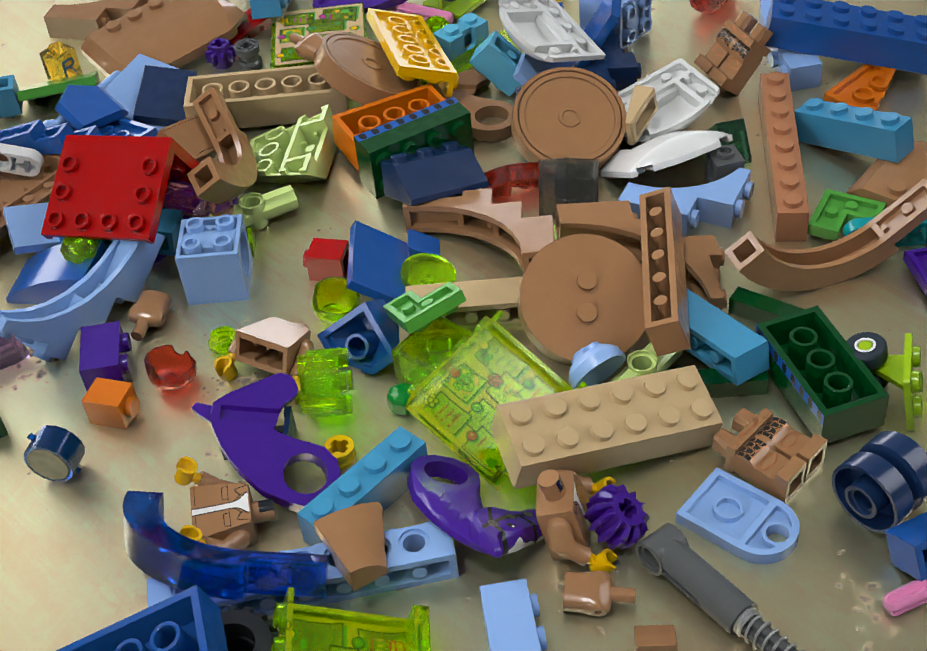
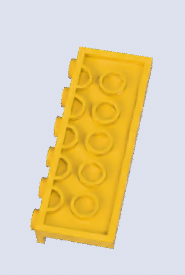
[366,8,459,97]

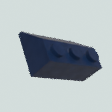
[381,141,489,206]

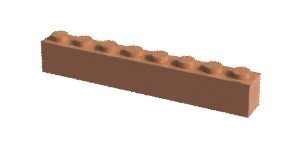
[758,72,809,242]

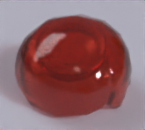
[144,345,197,390]

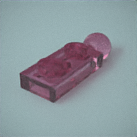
[162,179,234,218]

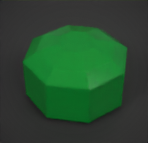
[387,382,420,416]

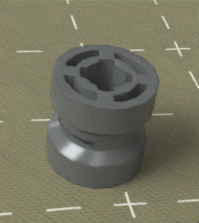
[234,38,263,72]

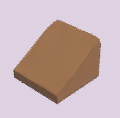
[634,625,678,651]

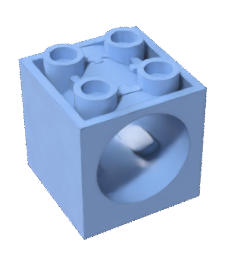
[579,0,652,49]
[175,214,253,305]

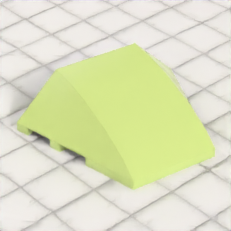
[250,104,337,184]

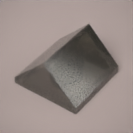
[539,157,599,220]

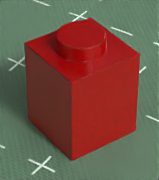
[303,238,349,283]

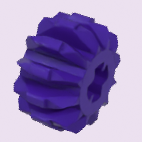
[584,484,650,550]

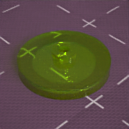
[400,253,456,286]

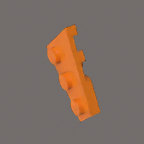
[823,64,896,111]

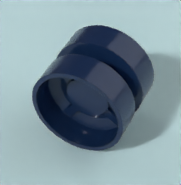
[832,431,927,533]

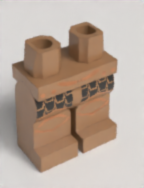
[694,11,773,96]
[712,408,828,503]

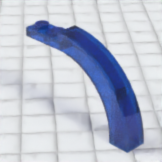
[122,491,328,601]

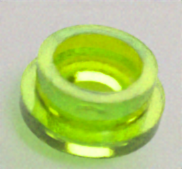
[208,326,236,355]

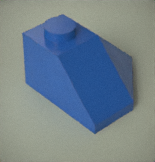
[317,298,400,375]

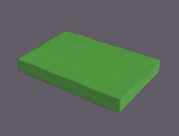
[17,71,100,102]

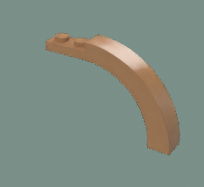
[187,86,257,205]
[724,178,927,291]

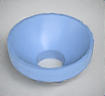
[568,341,626,389]

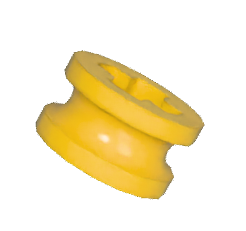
[323,435,357,469]

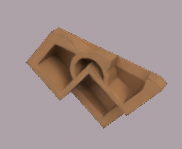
[313,502,388,592]

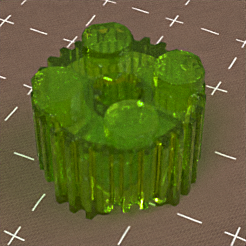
[297,347,354,418]

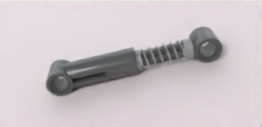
[635,523,805,651]

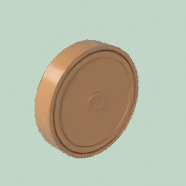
[314,32,421,105]
[511,67,626,176]
[517,234,645,367]

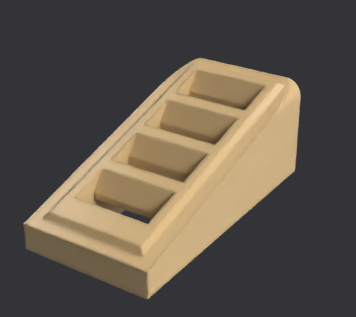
[625,85,658,145]

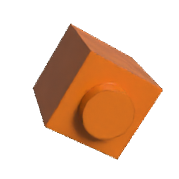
[81,377,140,430]

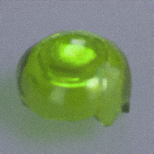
[312,277,360,325]

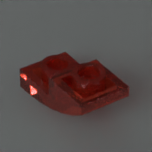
[481,162,542,198]

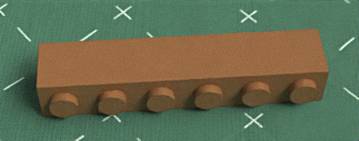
[639,187,691,356]

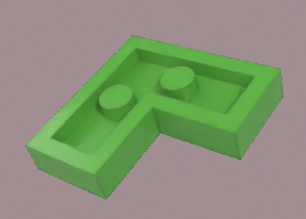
[807,189,886,241]
[383,281,467,334]

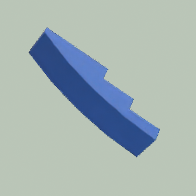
[0,119,101,155]

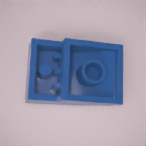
[6,240,106,305]

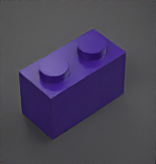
[79,321,132,391]

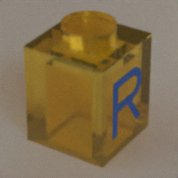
[39,41,82,80]

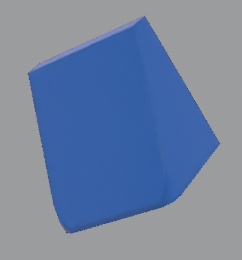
[408,229,440,264]

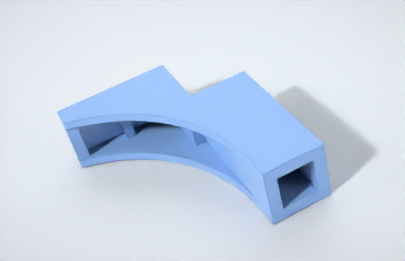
[618,167,754,236]

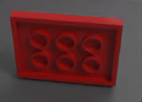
[41,135,200,244]

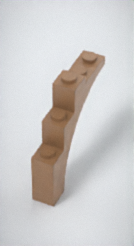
[43,0,149,40]
[403,188,555,275]
[555,200,727,311]

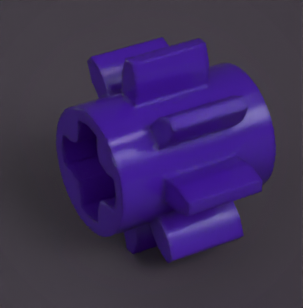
[205,38,237,70]

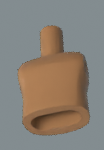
[289,32,323,62]
[128,290,172,341]
[563,570,636,616]

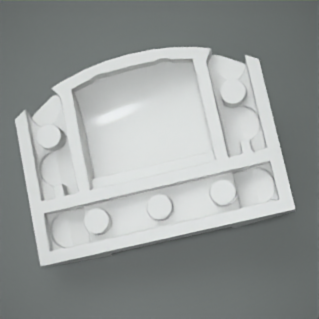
[498,0,606,63]
[618,58,720,143]
[600,130,733,178]

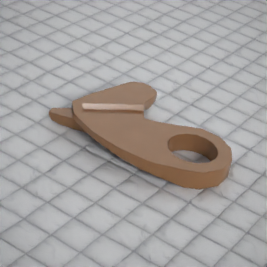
[427,69,514,142]

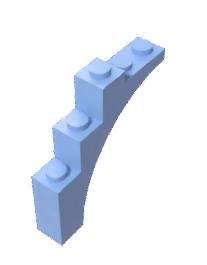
[0,233,165,362]

